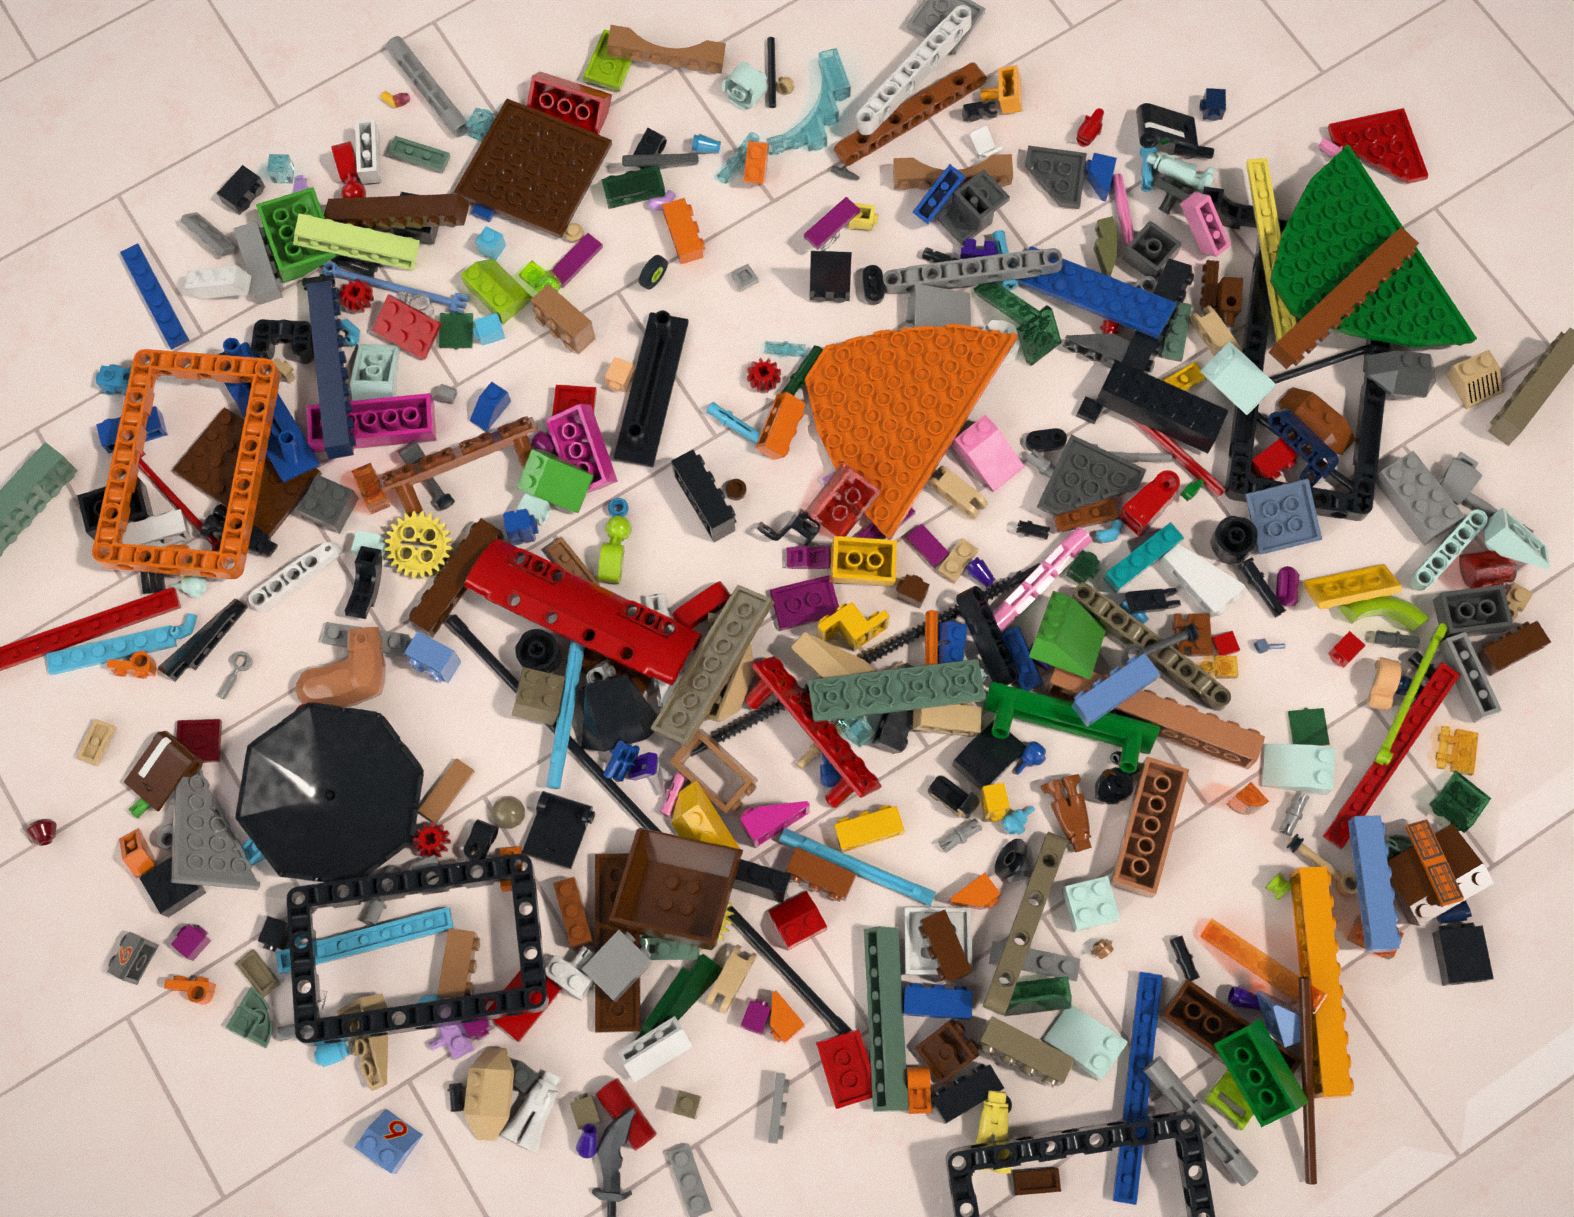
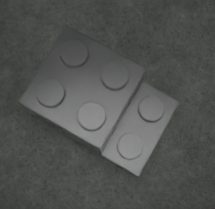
[936,169,1010,246]

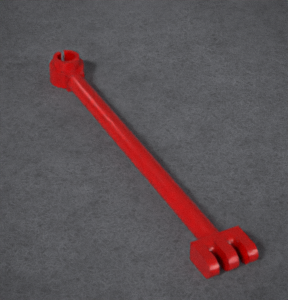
[138,451,221,552]

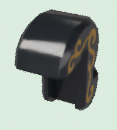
[928,775,980,818]

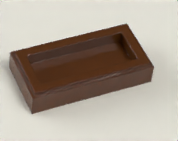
[1012,1168,1061,1196]

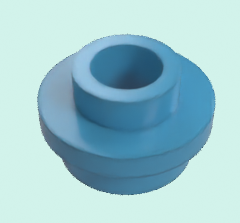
[608,498,629,517]

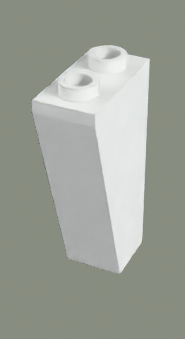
[1160,544,1246,618]

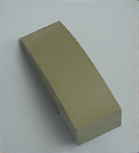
[1093,216,1117,277]

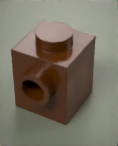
[896,574,930,608]

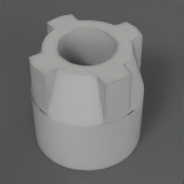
[436,384,457,404]

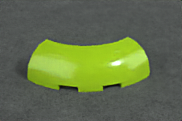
[1338,595,1430,633]

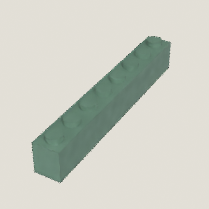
[864,926,909,1112]

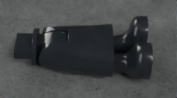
[201,504,278,557]

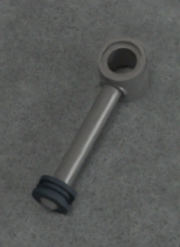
[397,440,455,510]
[1121,623,1199,667]

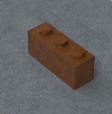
[1476,621,1551,676]
[918,910,973,985]

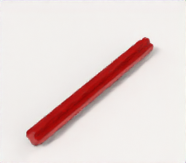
[1129,418,1226,497]

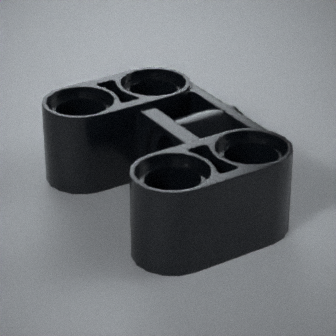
[251,319,314,364]

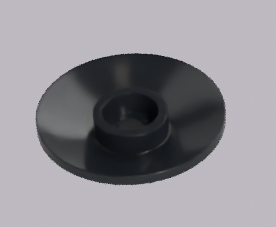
[995,839,1027,879]

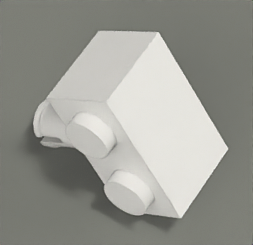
[545,946,595,1001]

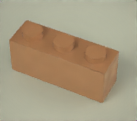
[437,929,480,999]

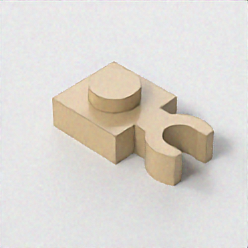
[1506,582,1533,621]

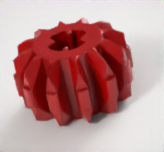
[339,278,374,314]
[747,357,781,393]
[413,822,451,858]

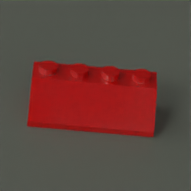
[527,71,612,135]

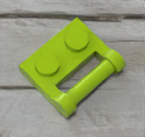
[1204,1069,1254,1131]

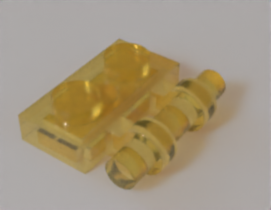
[1435,726,1479,776]

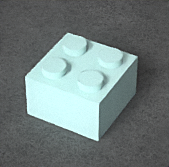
[1062,876,1120,933]

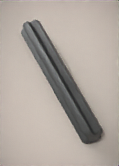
[622,153,699,167]

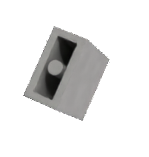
[582,930,653,1002]

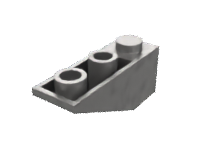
[1063,333,1131,368]

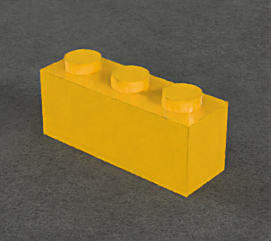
[834,804,905,853]

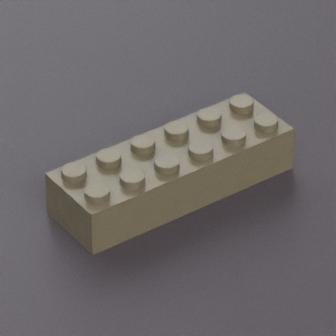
[1488,327,1574,446]

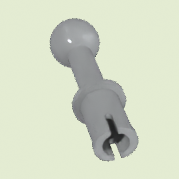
[364,865,401,926]

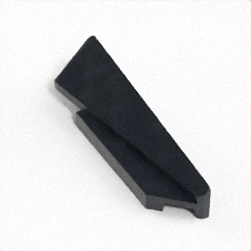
[158,598,248,682]

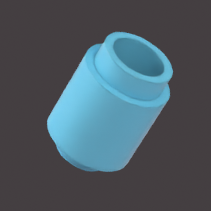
[314,1042,349,1068]

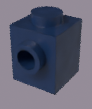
[1199,88,1226,121]

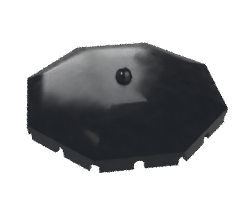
[235,702,424,883]

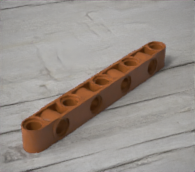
[833,62,987,166]

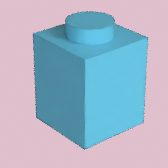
[475,226,506,261]
[472,313,506,346]

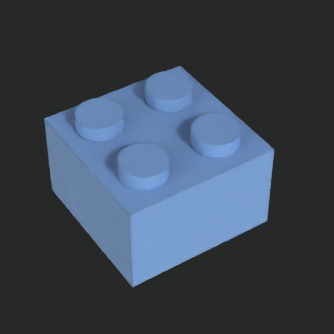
[404,631,461,683]

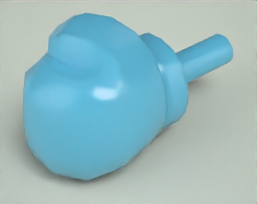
[1002,806,1035,835]

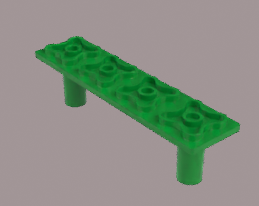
[983,682,1160,773]

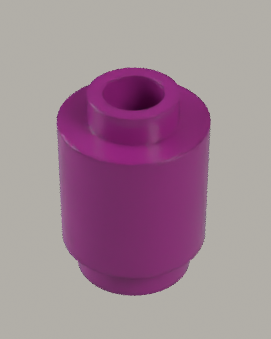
[531,431,558,456]

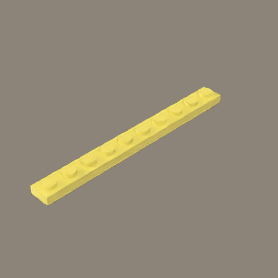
[1246,158,1297,342]

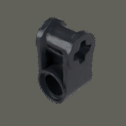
[463,819,499,861]

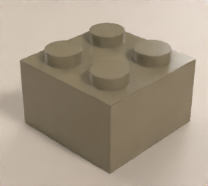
[511,667,565,725]

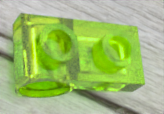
[519,260,562,292]

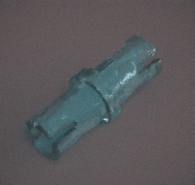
[764,340,806,357]

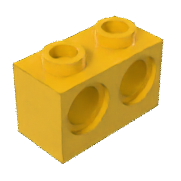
[979,782,1010,822]

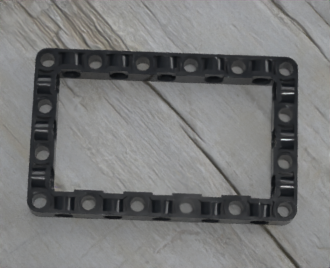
[286,854,549,1047]
[946,1111,1215,1217]

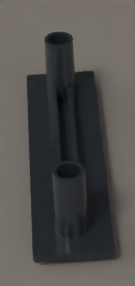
[614,310,689,468]

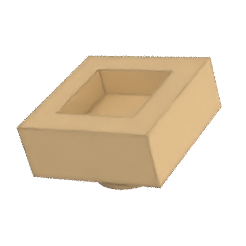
[273,358,296,383]

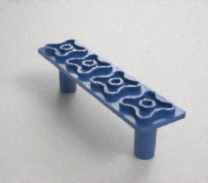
[217,338,320,482]

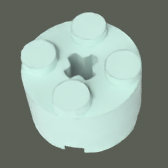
[722,61,767,110]

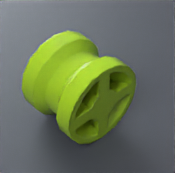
[1265,872,1293,900]

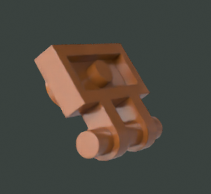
[1172,613,1213,657]

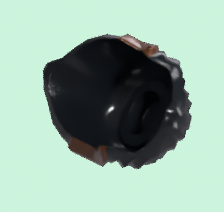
[1094,767,1134,805]

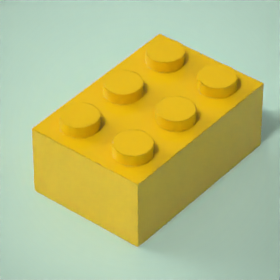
[829,536,897,587]

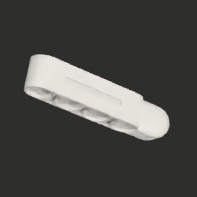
[249,542,341,613]

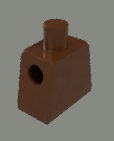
[1215,277,1243,328]

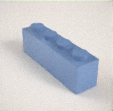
[1072,653,1160,727]

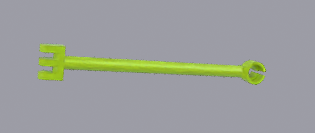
[1374,623,1448,765]

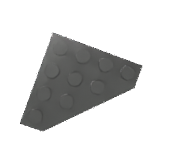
[1036,434,1146,516]

